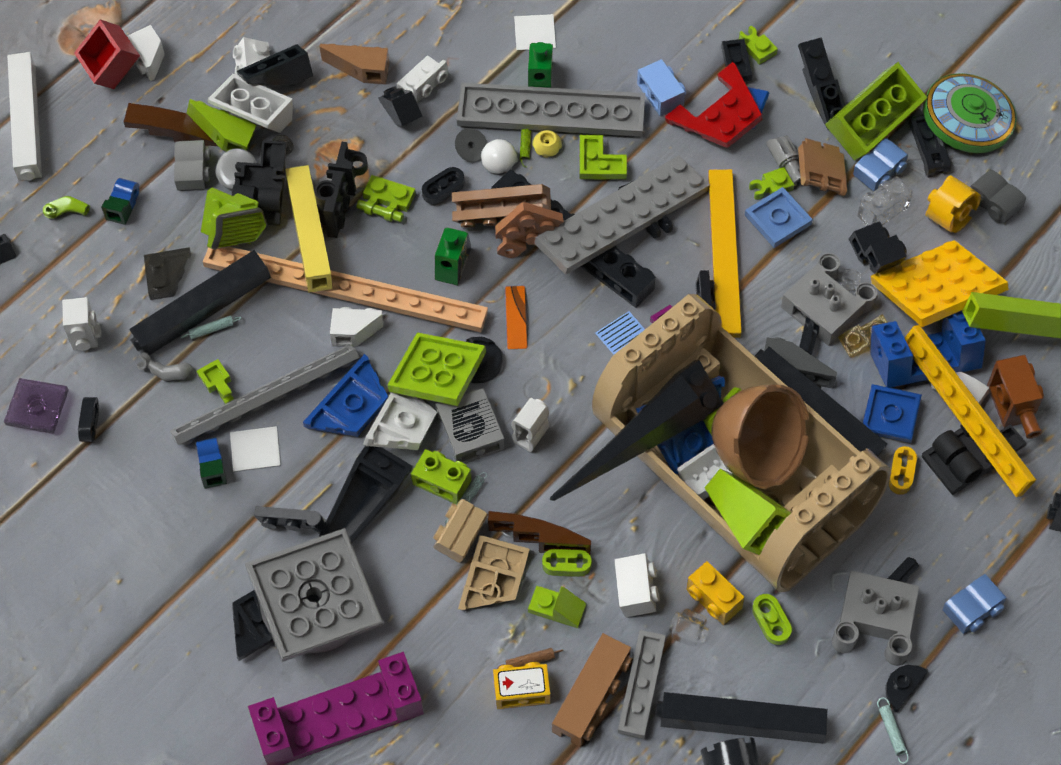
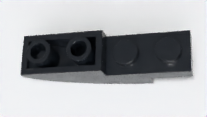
[798,37,845,130]

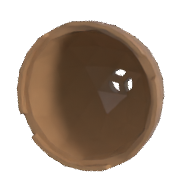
[711,384,809,490]

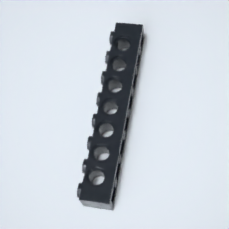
[491,169,656,308]

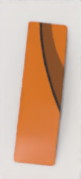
[505,286,527,349]

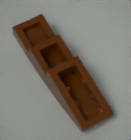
[124,103,219,147]
[488,511,591,556]

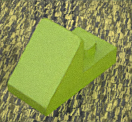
[528,586,586,628]

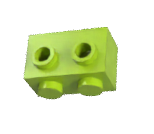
[411,449,472,505]

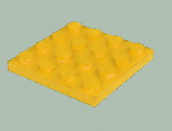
[870,240,1009,327]

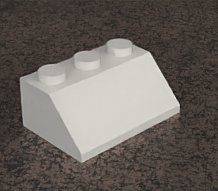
[208,74,293,133]

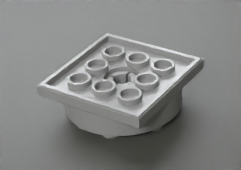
[245,528,383,662]

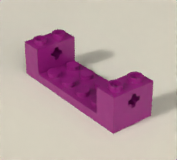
[248,651,424,765]

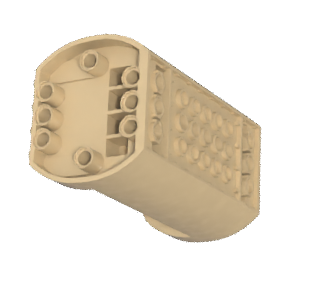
[592,294,891,592]

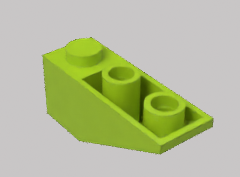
[187,99,256,152]

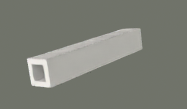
[7,52,42,181]

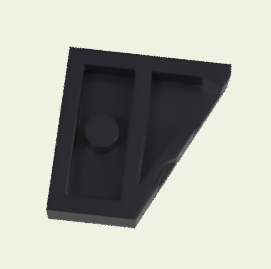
[232,590,274,661]

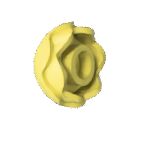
[532,130,562,158]

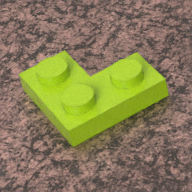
[579,135,627,179]

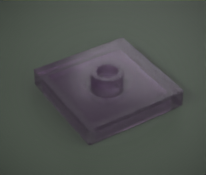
[4,378,69,434]

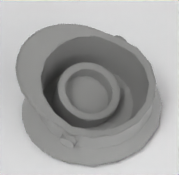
[216,148,256,191]

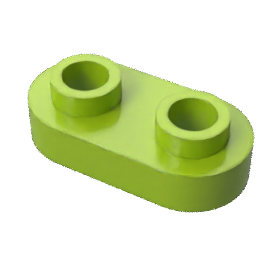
[752,594,792,645]

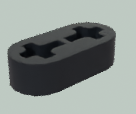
[78,397,99,442]

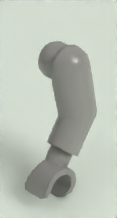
[137,352,192,381]

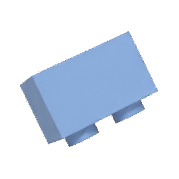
[637,59,686,116]

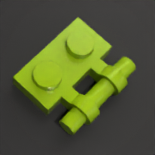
[356,175,416,222]

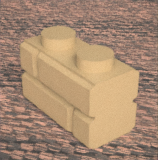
[433,499,488,563]

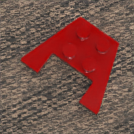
[665,62,763,148]

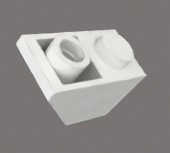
[127,25,165,81]
[330,307,384,347]

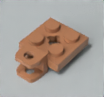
[495,202,564,258]

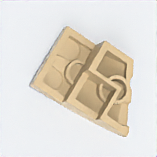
[458,535,530,610]

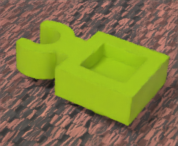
[739,26,778,65]
[749,167,794,200]

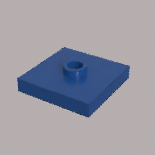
[863,384,922,443]

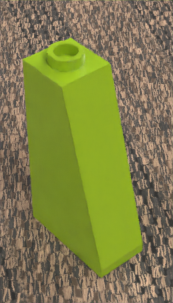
[704,469,791,555]

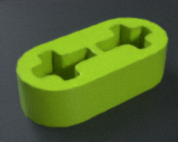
[542,549,592,577]

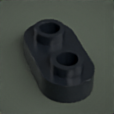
[422,167,465,204]

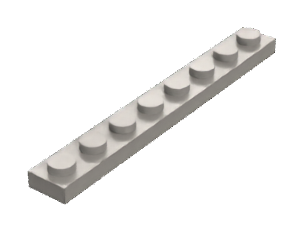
[170,344,359,445]

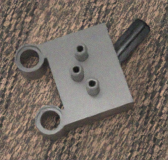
[781,253,878,355]

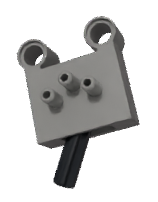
[832,557,919,666]

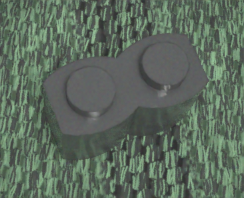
[971,169,1026,224]

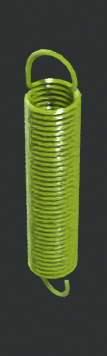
[519,129,531,167]

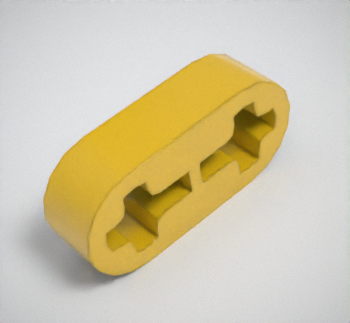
[889,446,917,495]

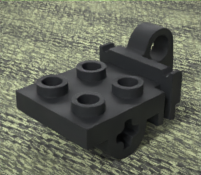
[232,140,287,226]
[314,141,368,238]
[922,424,1027,496]

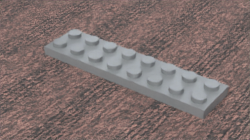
[457,83,645,137]
[534,155,710,275]

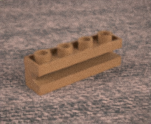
[452,184,551,228]
[552,633,633,747]

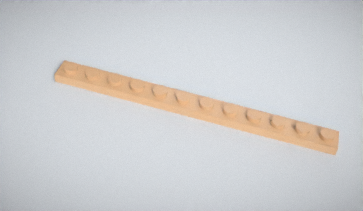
[203,247,488,333]

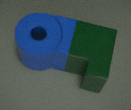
[101,178,140,225]
[196,438,227,489]

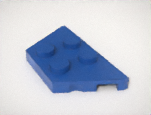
[303,354,388,437]

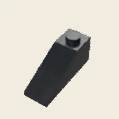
[237,44,313,85]

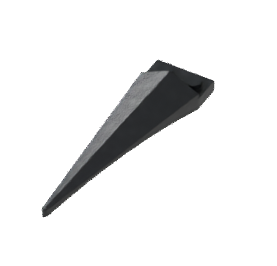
[550,360,724,501]
[319,445,413,544]

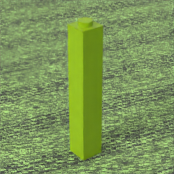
[962,292,1061,339]

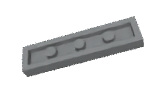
[618,630,666,739]

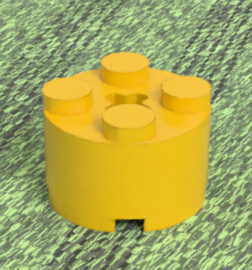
[925,175,981,233]

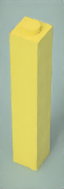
[285,165,332,293]

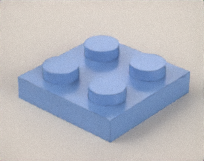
[745,187,813,248]

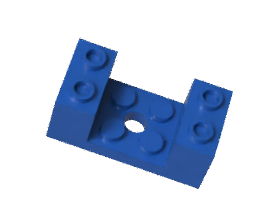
[870,310,986,388]

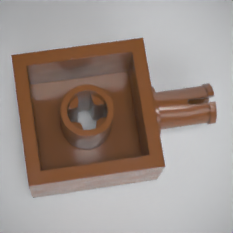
[987,355,1044,439]

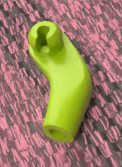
[43,196,90,219]

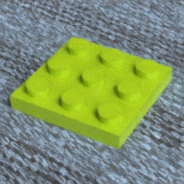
[387,332,486,406]

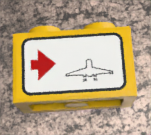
[493,662,550,709]

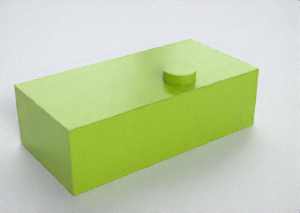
[825,62,927,161]

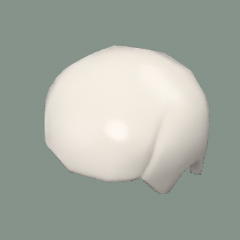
[481,139,518,174]

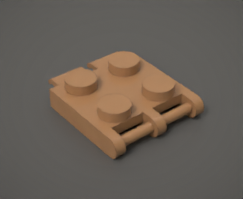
[798,138,847,196]

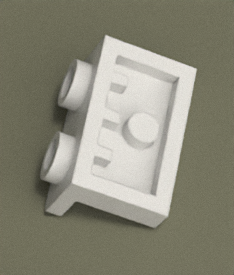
[397,55,448,103]

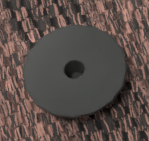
[455,128,487,162]

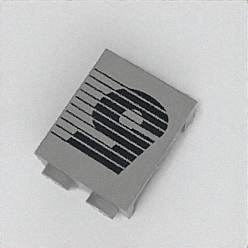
[436,388,505,463]

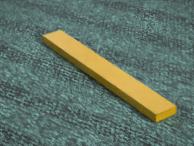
[708,169,741,338]
[905,325,1036,497]

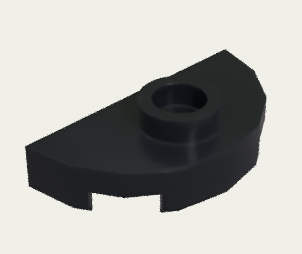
[885,665,928,713]

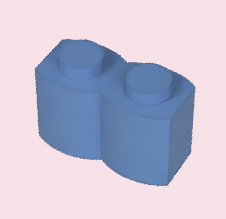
[853,138,908,192]
[942,574,1006,634]

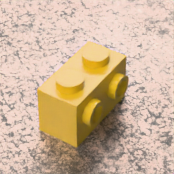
[686,561,745,625]

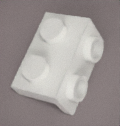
[233,37,270,75]
[677,444,732,500]

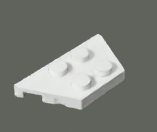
[363,392,437,450]

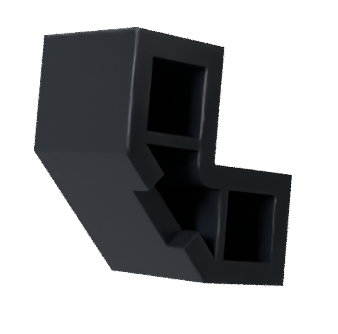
[849,221,907,274]

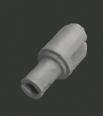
[766,135,801,186]

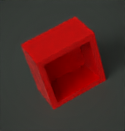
[74,19,140,89]

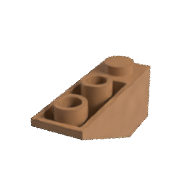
[319,44,390,84]

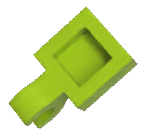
[196,359,234,404]

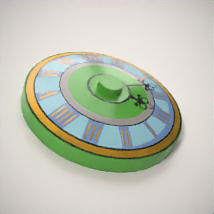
[923,73,1016,153]

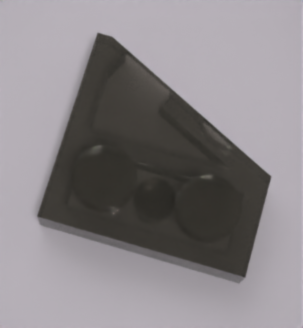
[144,247,191,300]

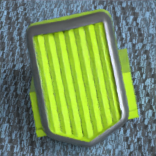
[201,187,267,250]

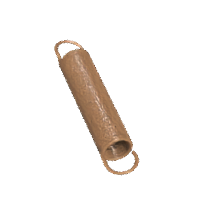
[497,648,563,669]

